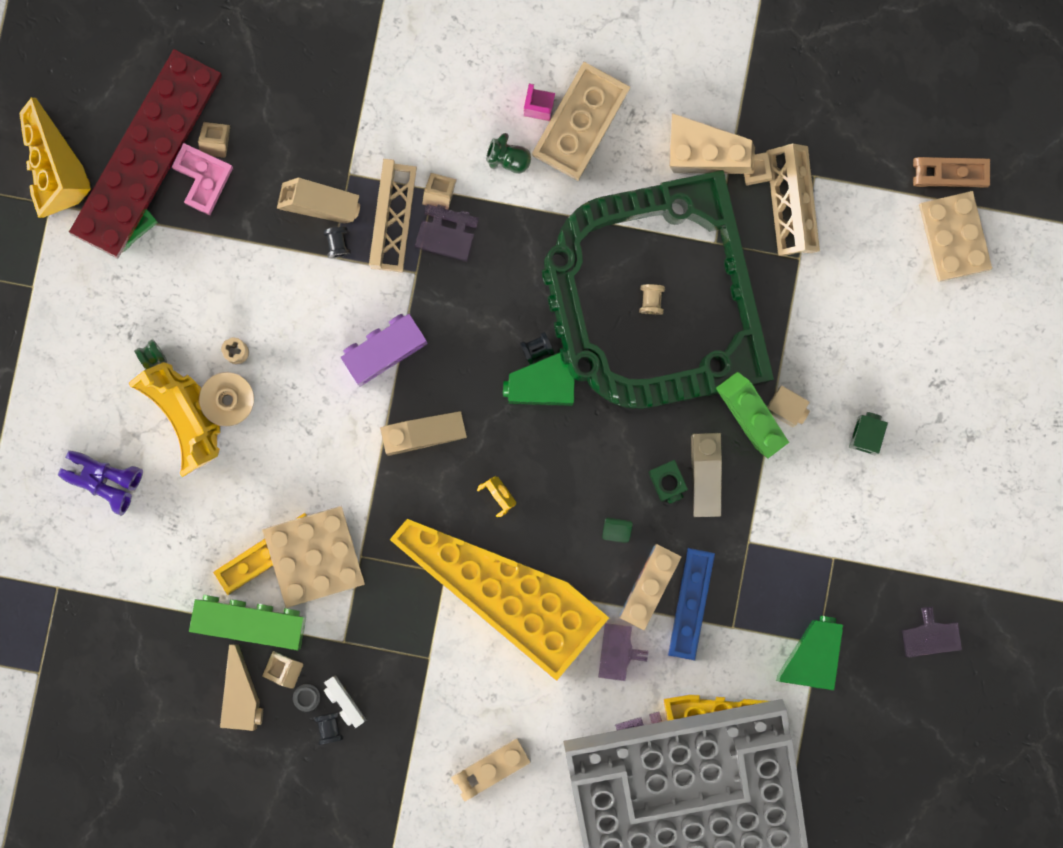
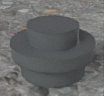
[293,684,321,712]

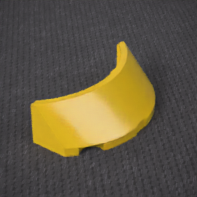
[129,362,221,477]

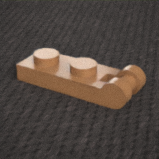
[913,157,990,187]

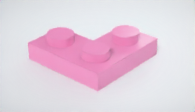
[172,143,233,215]

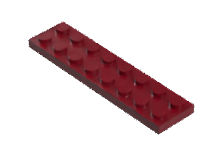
[69,49,222,259]

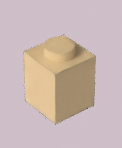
[767,385,810,427]

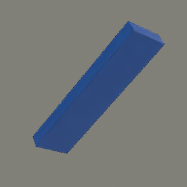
[668,548,715,661]

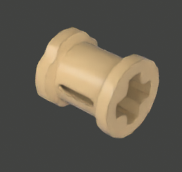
[639,284,665,315]
[221,337,249,365]

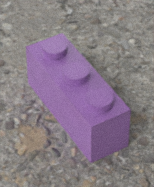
[340,314,428,387]

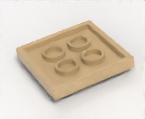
[262,505,365,608]

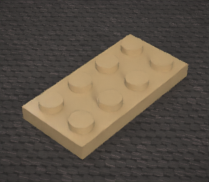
[532,62,630,181]

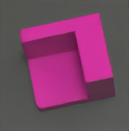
[524,83,555,121]

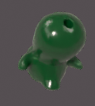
[486,133,531,174]

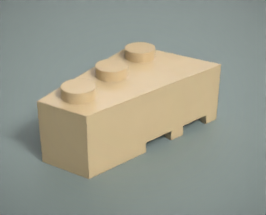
[669,113,755,174]

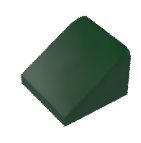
[602,518,633,543]

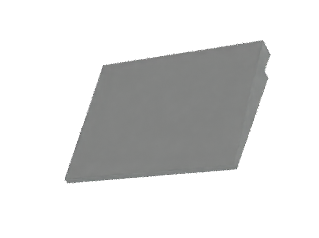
[563,699,808,848]

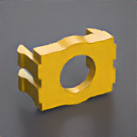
[477,476,517,517]

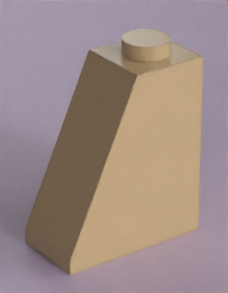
[277,178,360,224]

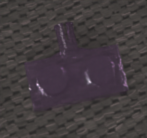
[902,607,962,657]
[598,623,649,681]

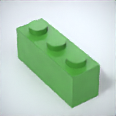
[716,372,790,459]

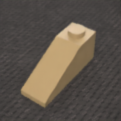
[380,411,467,456]
[220,644,263,731]

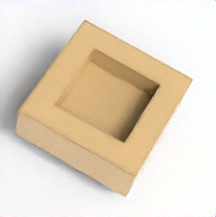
[744,152,773,185]

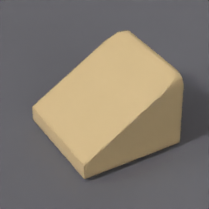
[198,122,230,158]
[423,173,457,211]
[262,651,303,688]

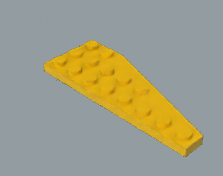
[390,519,609,681]

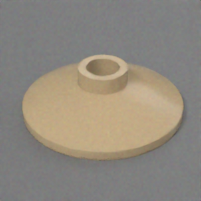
[199,372,254,426]

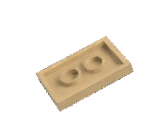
[919,191,992,282]

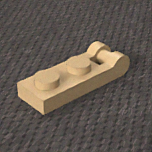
[451,738,531,802]

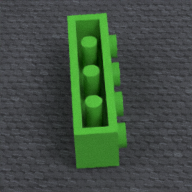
[189,595,306,650]

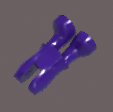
[58,451,143,516]

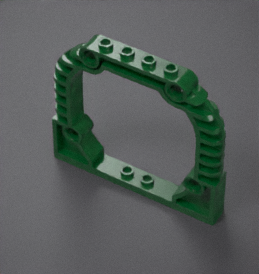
[542,170,774,409]

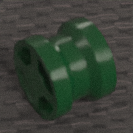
[134,339,167,370]

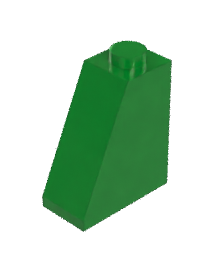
[503,353,574,406]
[776,616,843,690]

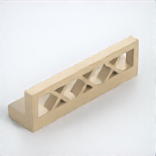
[766,144,820,256]
[369,158,417,273]

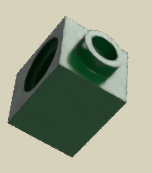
[849,412,888,455]
[648,460,688,504]

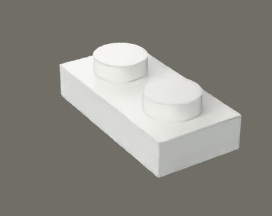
[324,675,366,728]

